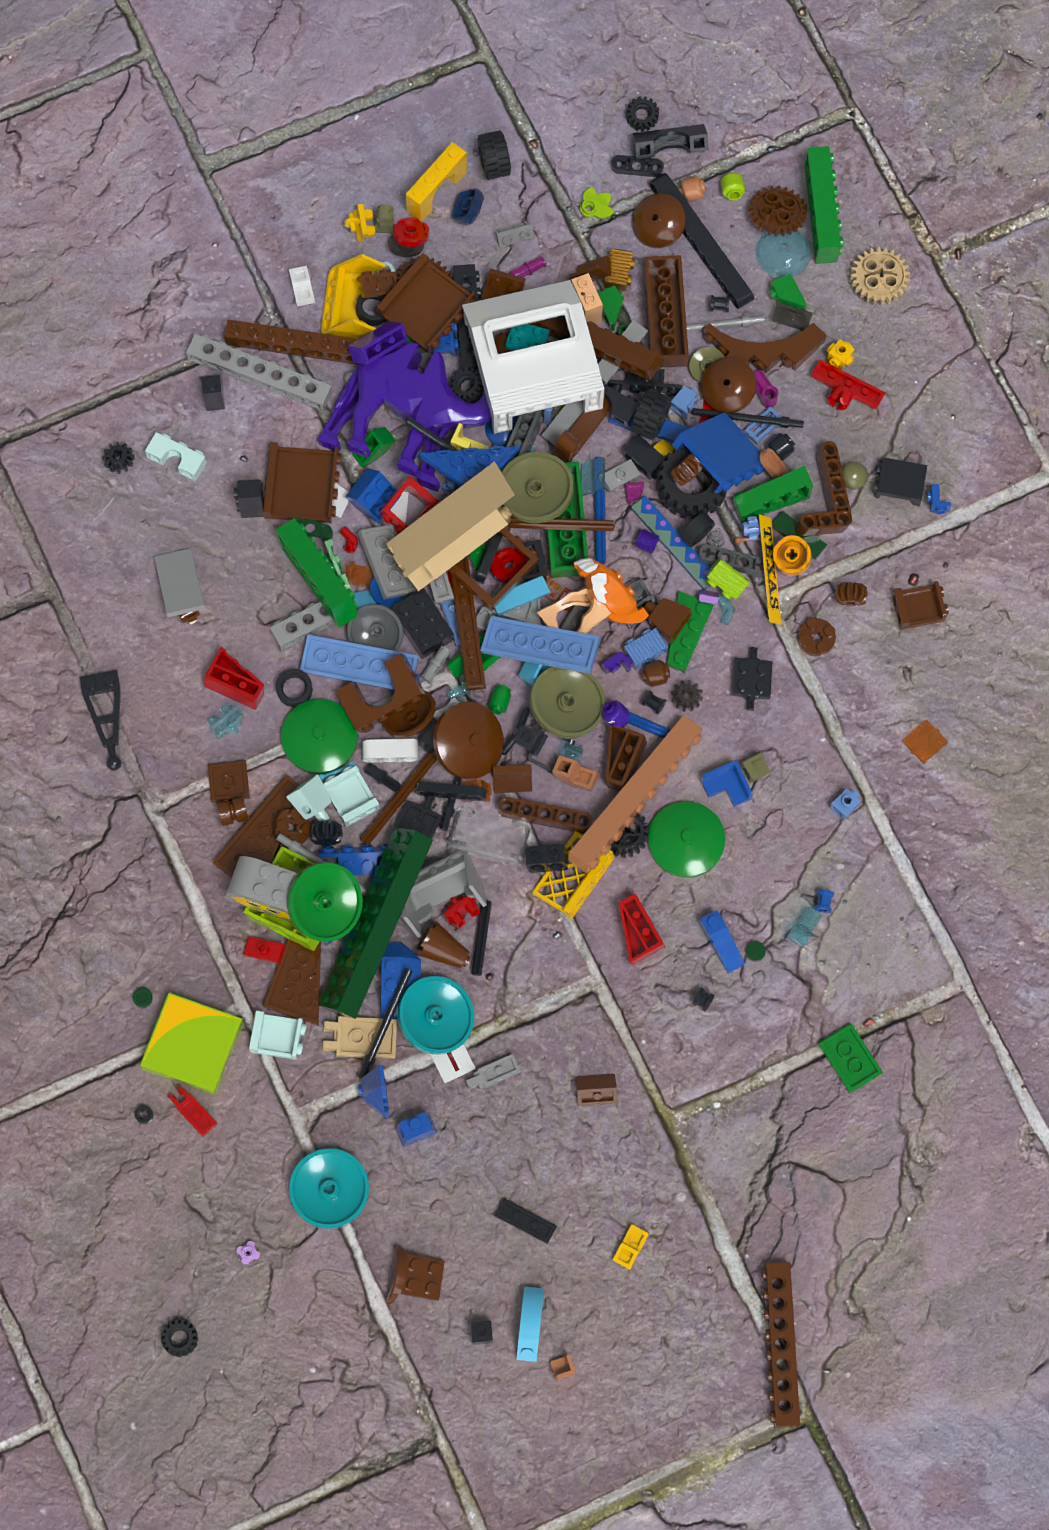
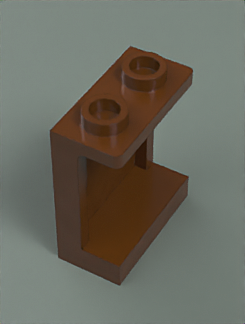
[892,581,949,630]

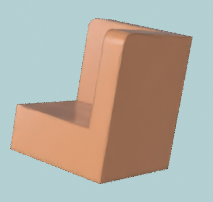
[550,1354,576,1381]

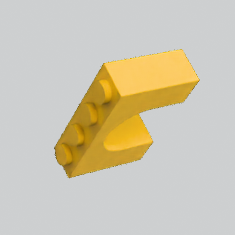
[406,142,467,222]

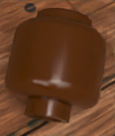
[642,660,671,687]

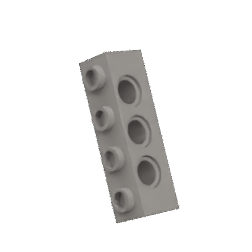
[270,602,336,652]

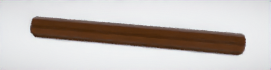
[507,517,615,531]
[360,753,437,845]

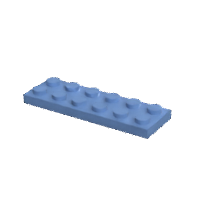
[481,616,601,674]
[300,635,419,690]

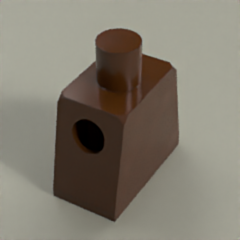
[644,598,692,643]

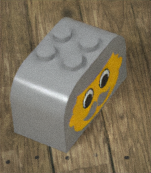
[224,856,298,922]

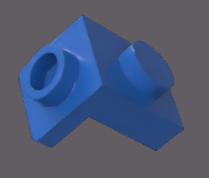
[926,484,951,514]

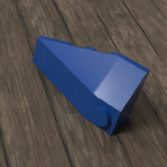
[358,1065,390,1119]

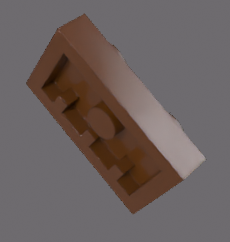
[356,269,398,298]

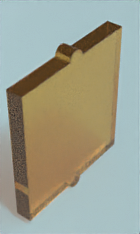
[902,720,948,764]

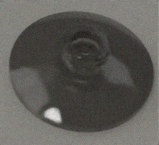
[388,231,424,257]

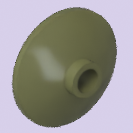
[689,347,725,382]

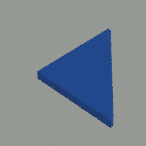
[419,445,521,487]

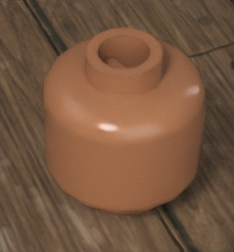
[679,175,707,202]

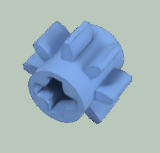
[743,516,761,540]

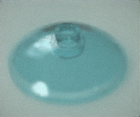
[756,230,811,278]

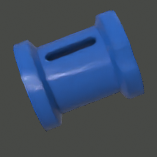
[814,889,834,913]

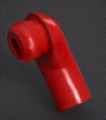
[340,527,358,553]

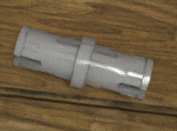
[420,645,451,683]

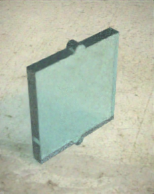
[580,457,605,496]

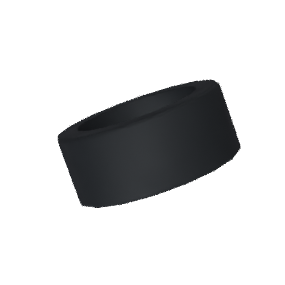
[355,294,386,326]
[679,512,715,547]
[276,669,313,707]

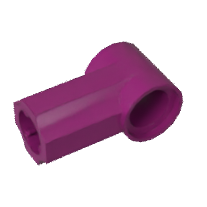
[754,370,778,408]

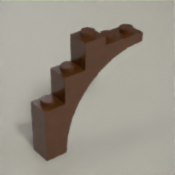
[703,323,827,373]

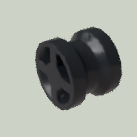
[692,988,715,1012]

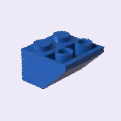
[345,468,402,524]

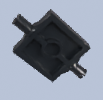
[732,647,773,711]
[392,795,443,839]

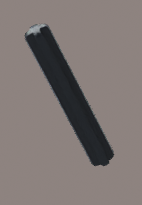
[471,900,492,976]

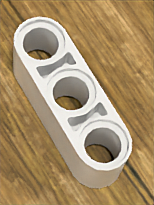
[362,739,418,763]

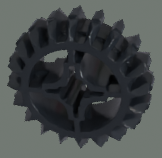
[610,813,650,859]

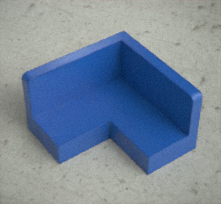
[701,760,753,807]

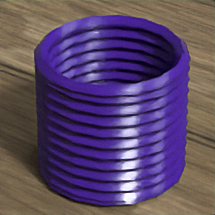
[635,528,659,554]

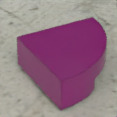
[625,482,644,503]

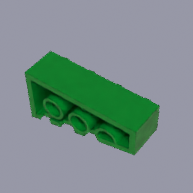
[732,465,813,523]

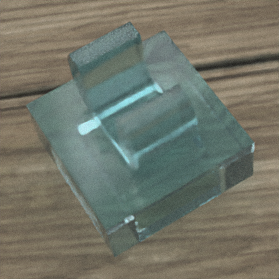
[561,743,584,763]

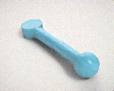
[319,762,355,781]

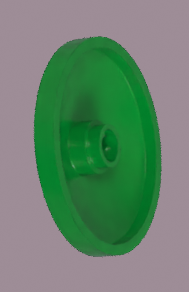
[281,699,358,774]
[648,801,725,878]
[287,862,363,942]

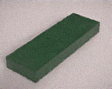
[772,511,827,560]

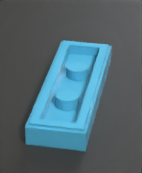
[492,576,550,616]

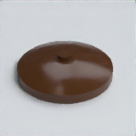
[433,702,504,779]

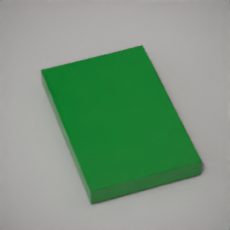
[818,1023,883,1094]

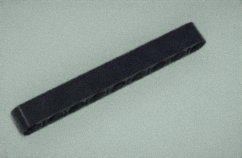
[649,173,754,309]

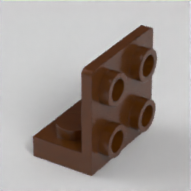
[481,268,526,300]

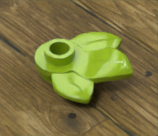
[580,187,614,219]

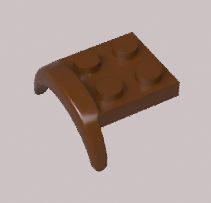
[386,1245,445,1304]

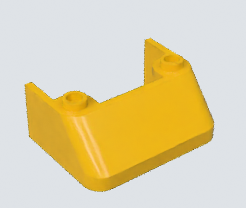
[321,254,385,339]

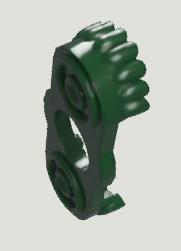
[295,518,333,541]

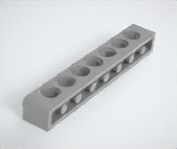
[186,334,332,412]

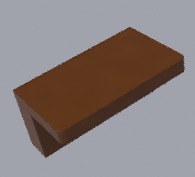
[569,256,611,282]
[493,765,532,794]
[576,1074,617,1106]

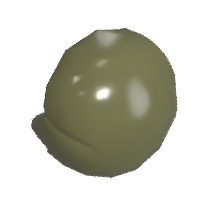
[842,462,868,490]

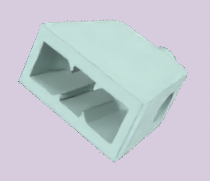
[286,774,331,821]

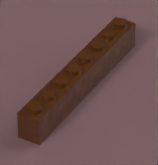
[528,315,662,381]

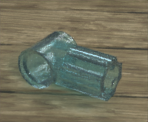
[787,907,822,948]

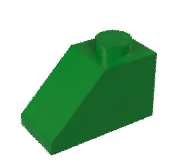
[768,273,807,313]
[598,285,624,331]
[352,427,396,468]

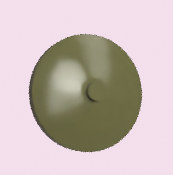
[502,452,574,524]
[530,667,606,739]

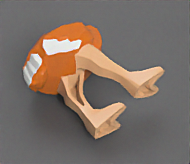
[536,558,649,634]

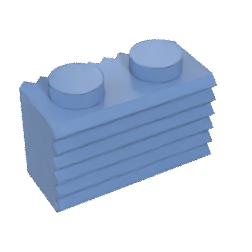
[624,628,668,670]

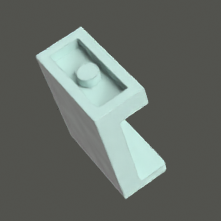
[323,766,380,827]
[249,1011,306,1060]

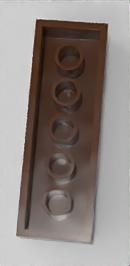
[643,255,689,368]

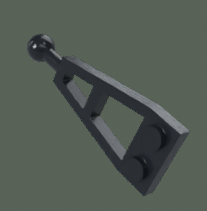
[79,670,122,771]

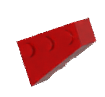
[204,646,264,710]
[619,893,666,966]

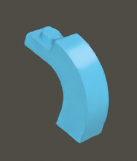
[516,1286,544,1362]

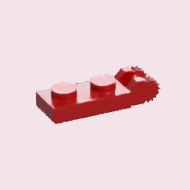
[167,1085,217,1137]

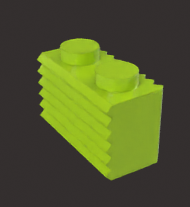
[705,557,750,600]

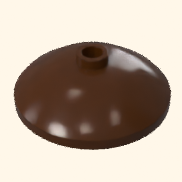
[632,193,686,248]
[701,357,757,413]
[384,690,436,738]

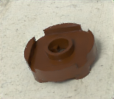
[797,618,836,657]
[272,808,312,846]

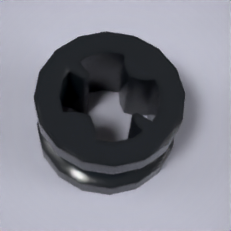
[135,1105,154,1124]

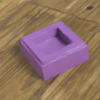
[699,590,719,604]

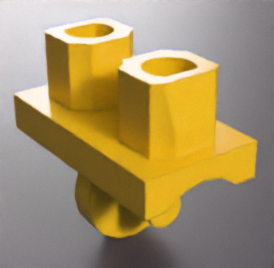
[344,204,375,242]

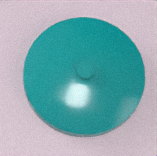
[397,976,474,1055]
[289,1149,369,1229]

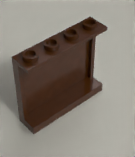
[377,253,476,353]
[263,442,342,524]

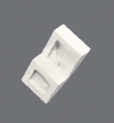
[289,265,315,307]

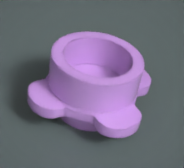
[236,1241,260,1265]

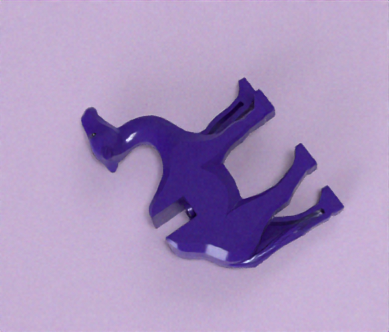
[318,342,492,492]

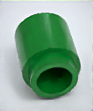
[488,685,511,715]

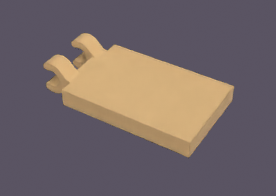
[323,1016,397,1060]

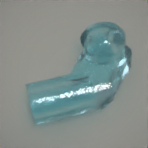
[718,596,735,625]

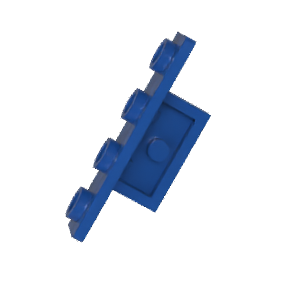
[319,844,388,875]

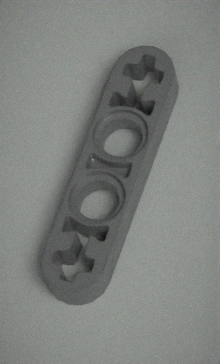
[698,545,765,577]

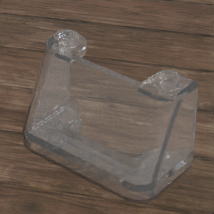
[445,805,531,872]

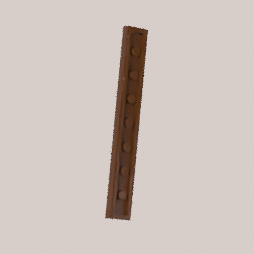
[451,555,486,691]

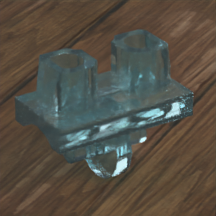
[208,703,245,739]

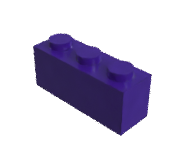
[348,321,408,365]

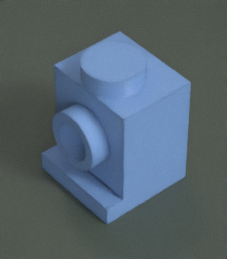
[830,788,861,821]

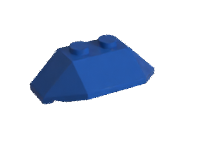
[381,942,421,1019]

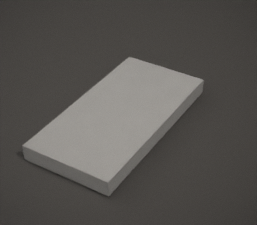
[358,524,418,600]
[154,548,205,617]

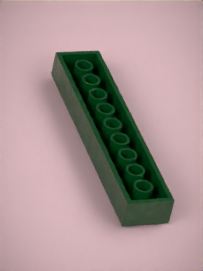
[318,827,433,1019]

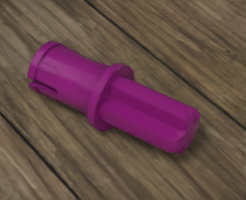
[510,256,546,278]

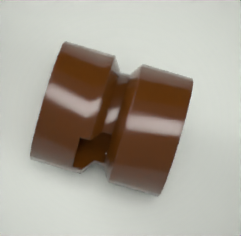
[216,796,249,826]

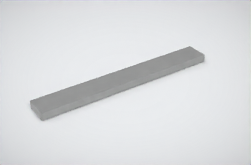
[541,320,648,447]

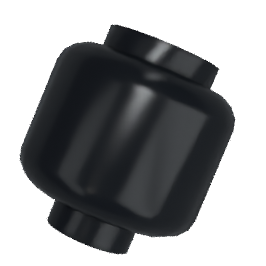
[768,433,795,461]

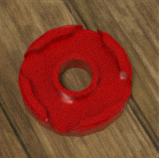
[393,218,429,247]
[491,548,528,583]

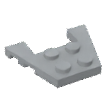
[476,582,541,632]

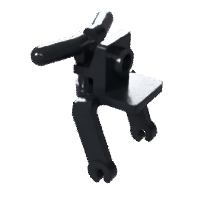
[502,707,576,775]

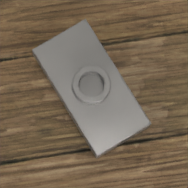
[599,459,641,492]

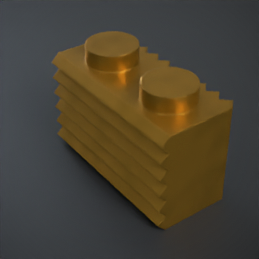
[604,248,636,292]

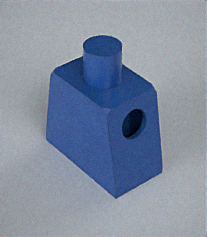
[396,1112,438,1147]

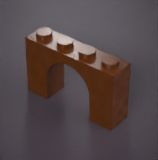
[335,653,426,733]

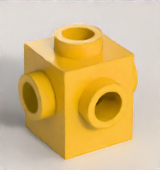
[827,339,855,370]

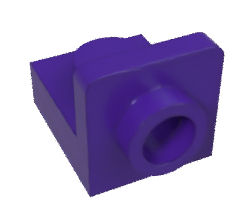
[602,651,632,674]

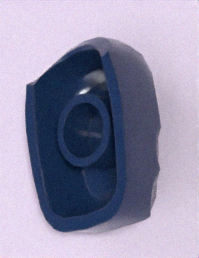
[452,188,484,225]

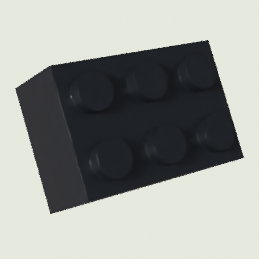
[391,588,454,659]

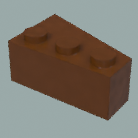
[606,725,647,791]

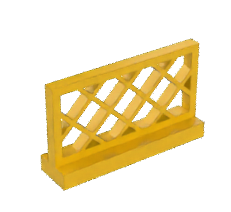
[532,831,615,920]

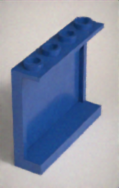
[672,412,765,493]

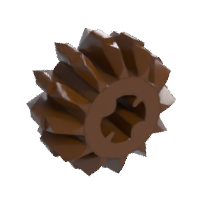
[670,454,703,486]
[836,582,868,606]

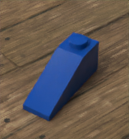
[699,910,745,974]

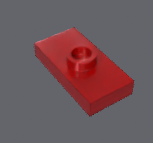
[243,936,286,964]

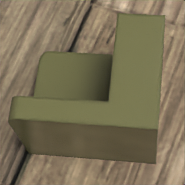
[741,752,770,784]

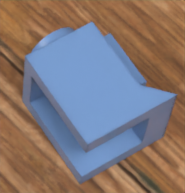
[670,385,698,420]

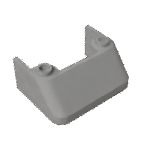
[402,851,487,938]

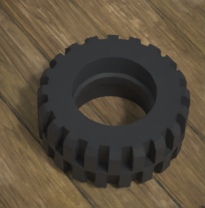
[656,446,727,519]

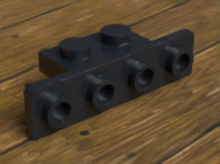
[608,369,682,396]

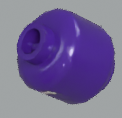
[602,700,630,727]

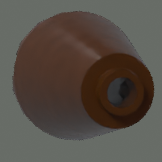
[414,920,471,968]

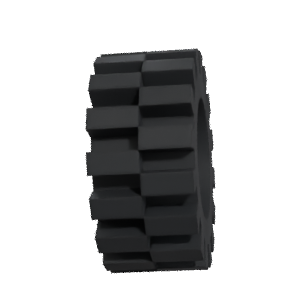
[626,96,659,132]
[449,367,484,403]
[161,1319,198,1357]

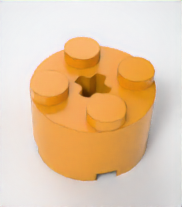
[773,535,812,576]

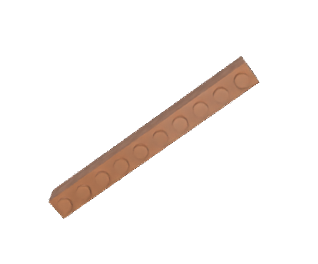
[568,715,702,873]

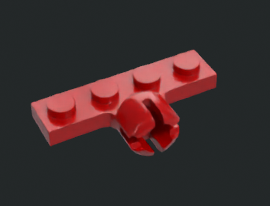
[811,359,886,411]

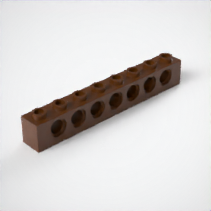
[224,320,359,365]
[762,1262,800,1428]

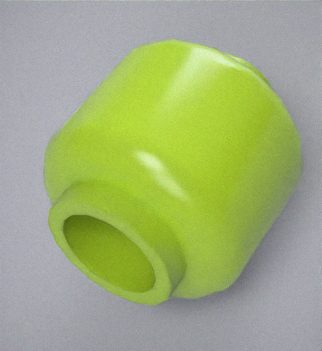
[721,172,746,200]

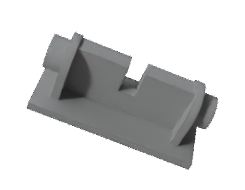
[495,221,534,247]

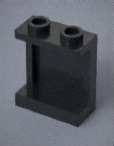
[873,457,928,506]

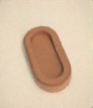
[760,448,787,479]

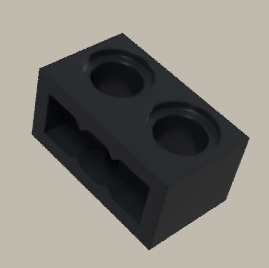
[526,844,568,873]

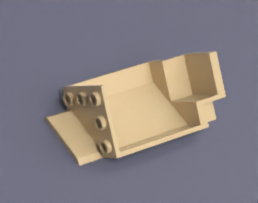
[386,462,515,591]

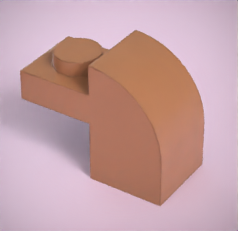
[552,755,599,792]

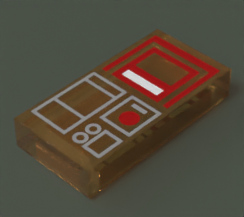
[544,576,573,613]

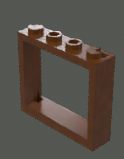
[447,526,539,611]

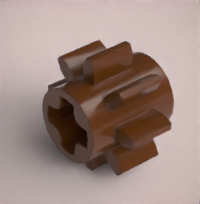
[179,611,200,625]

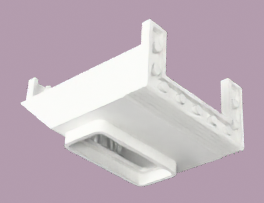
[462,280,604,434]

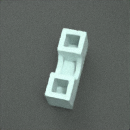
[145,432,207,482]

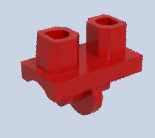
[443,895,480,929]

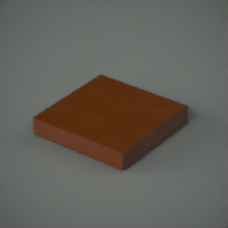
[208,760,250,803]

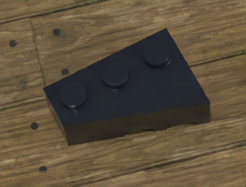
[234,479,264,518]

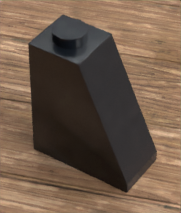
[201,374,225,411]

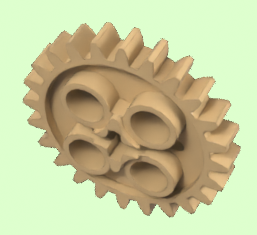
[850,247,911,305]

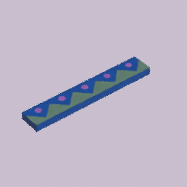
[631,496,711,590]

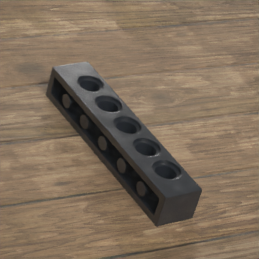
[453,264,481,371]

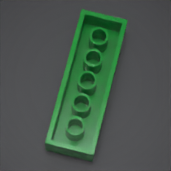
[804,146,843,264]
[547,462,588,578]
[275,518,358,628]

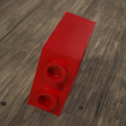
[378,476,438,534]

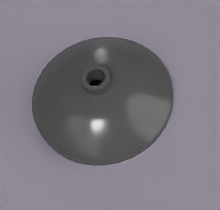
[347,604,404,651]

